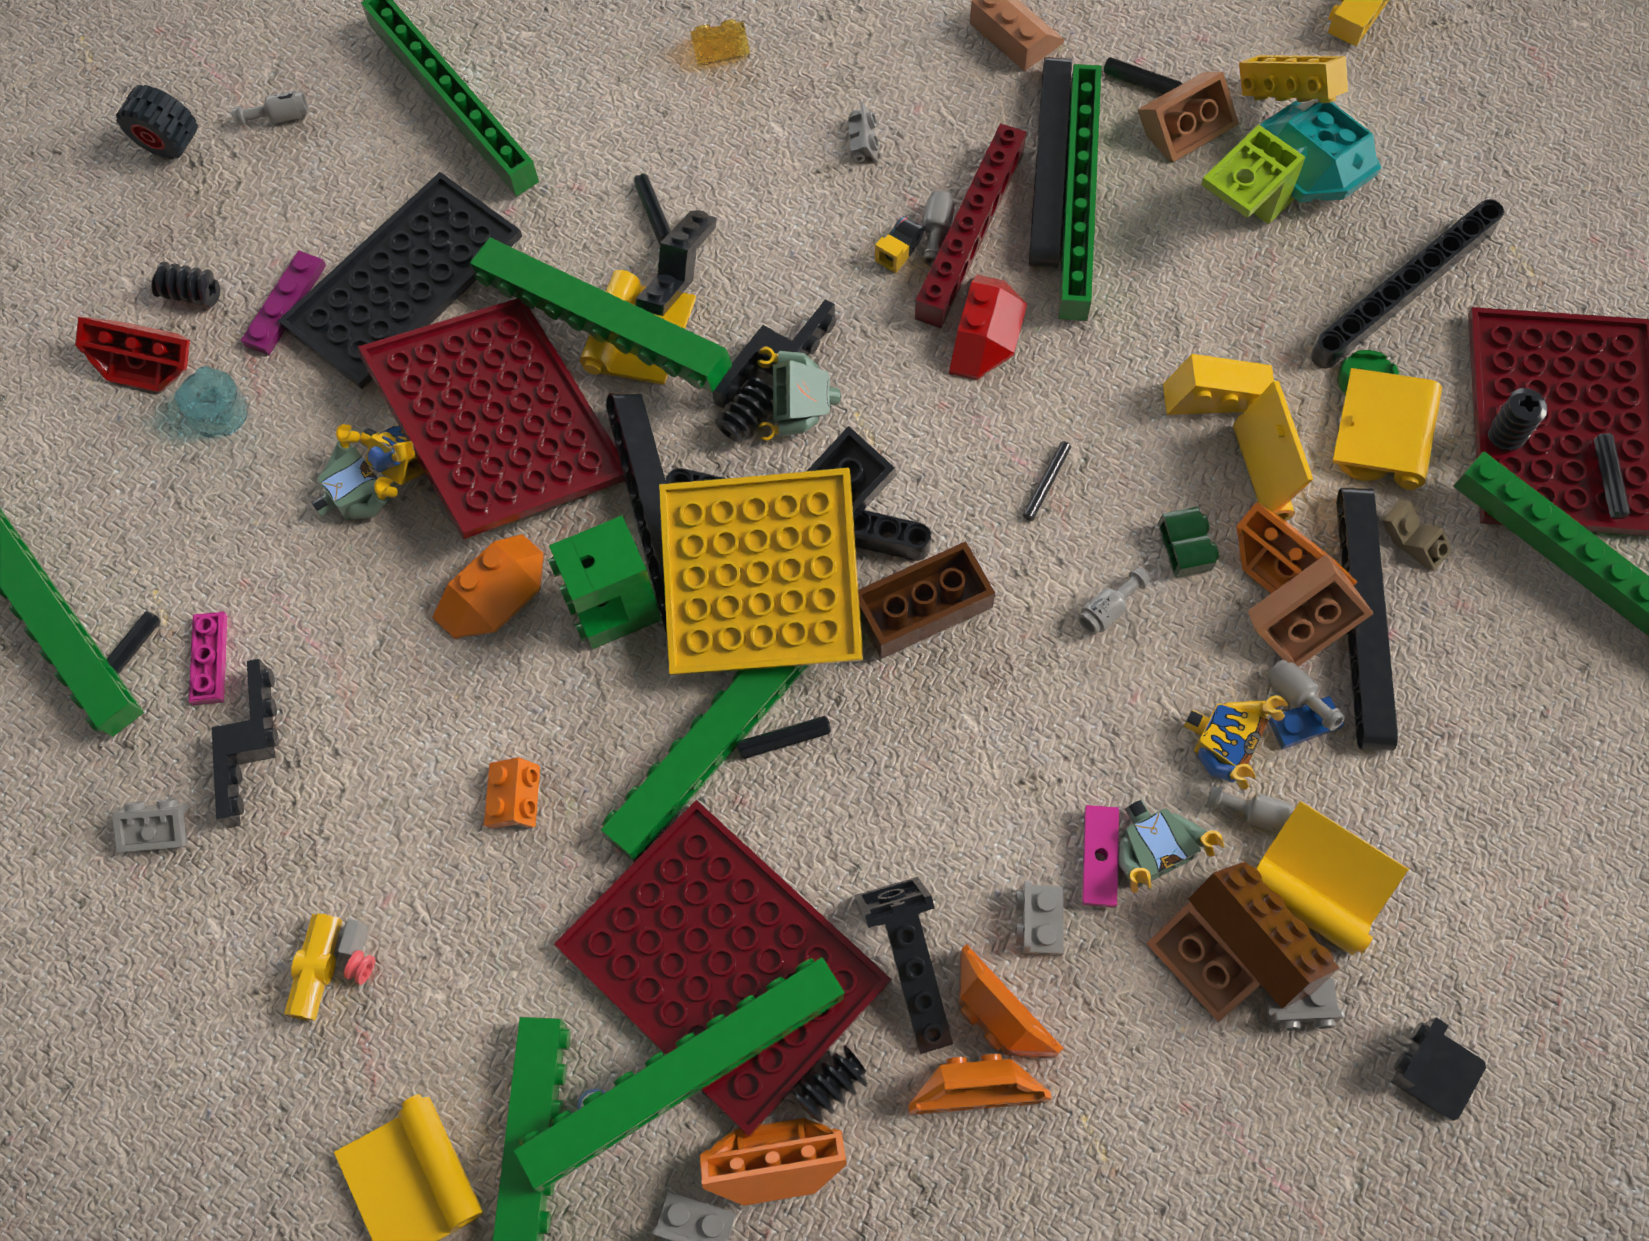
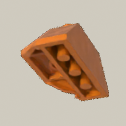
[1236,502,1357,594]
[432,534,544,639]
[959,944,1064,1058]
[908,1054,1051,1115]
[700,1118,847,1206]

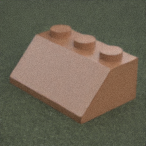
[970,0,1064,72]
[1137,72,1239,162]
[1248,554,1373,667]
[1146,902,1261,1022]

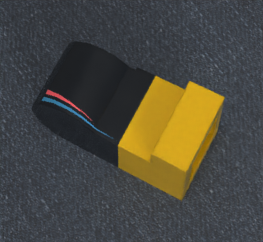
[875,216,925,273]

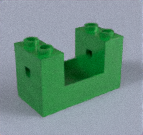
[547,516,662,650]

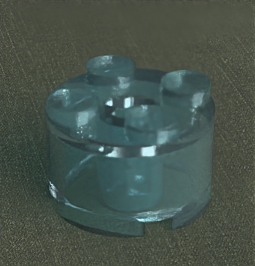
[174,366,248,438]

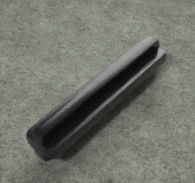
[1103,57,1183,94]
[634,173,671,244]
[1594,433,1630,520]
[107,611,161,675]
[737,716,831,759]

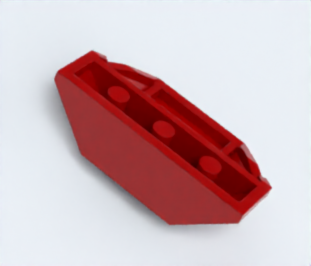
[949,275,1027,380]
[75,317,190,392]

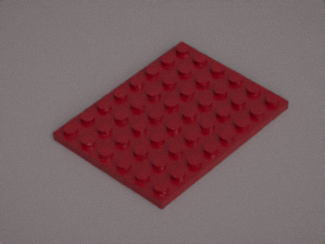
[358,298,625,540]
[1468,307,1649,536]
[554,800,892,1137]

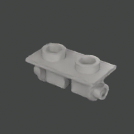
[848,102,880,163]

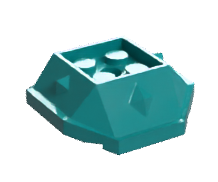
[1260,99,1382,203]

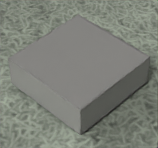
[338,919,368,959]

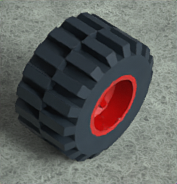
[116,85,198,159]

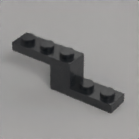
[635,210,717,316]
[712,299,837,409]
[211,659,279,828]

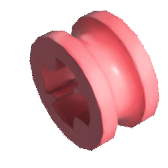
[344,950,376,985]

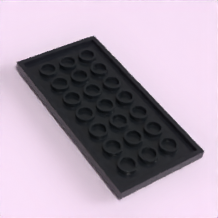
[278,172,522,389]

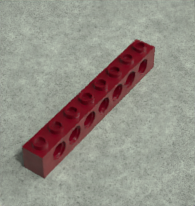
[915,123,1026,329]

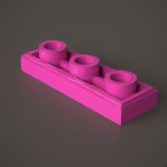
[189,612,228,705]
[1082,805,1119,908]

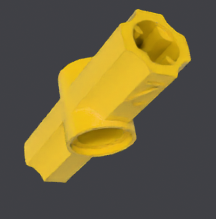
[284,913,343,1021]

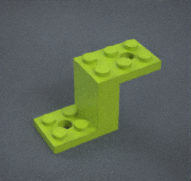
[1201,125,1306,224]

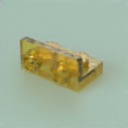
[690,19,750,67]

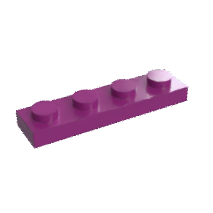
[241,250,326,356]

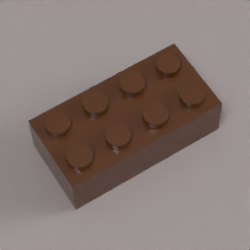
[858,541,995,659]
[1188,861,1340,1009]

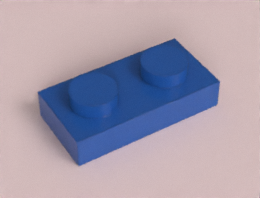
[1268,696,1344,749]

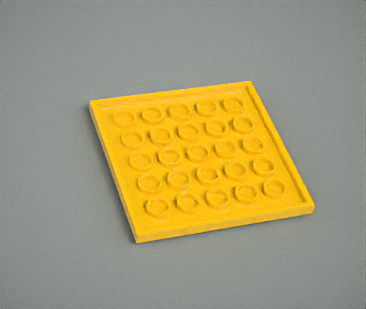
[659,468,863,675]

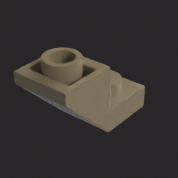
[1382,500,1453,571]

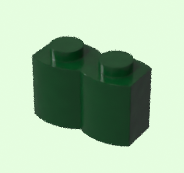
[1158,506,1219,578]

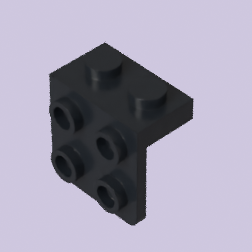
[1391,1017,1486,1121]

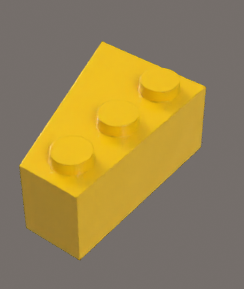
[1163,354,1274,415]

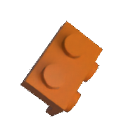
[484,757,540,829]

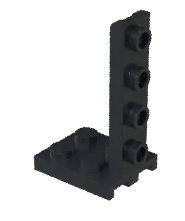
[854,877,953,1054]

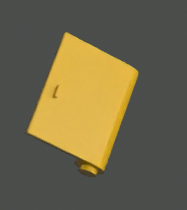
[579,270,696,385]
[1332,368,1442,490]
[1233,381,1313,521]
[1256,800,1409,956]
[334,1094,484,1241]

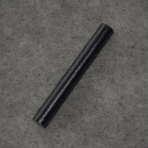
[1023,441,1072,521]

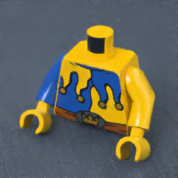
[360,425,425,485]
[1183,695,1287,790]

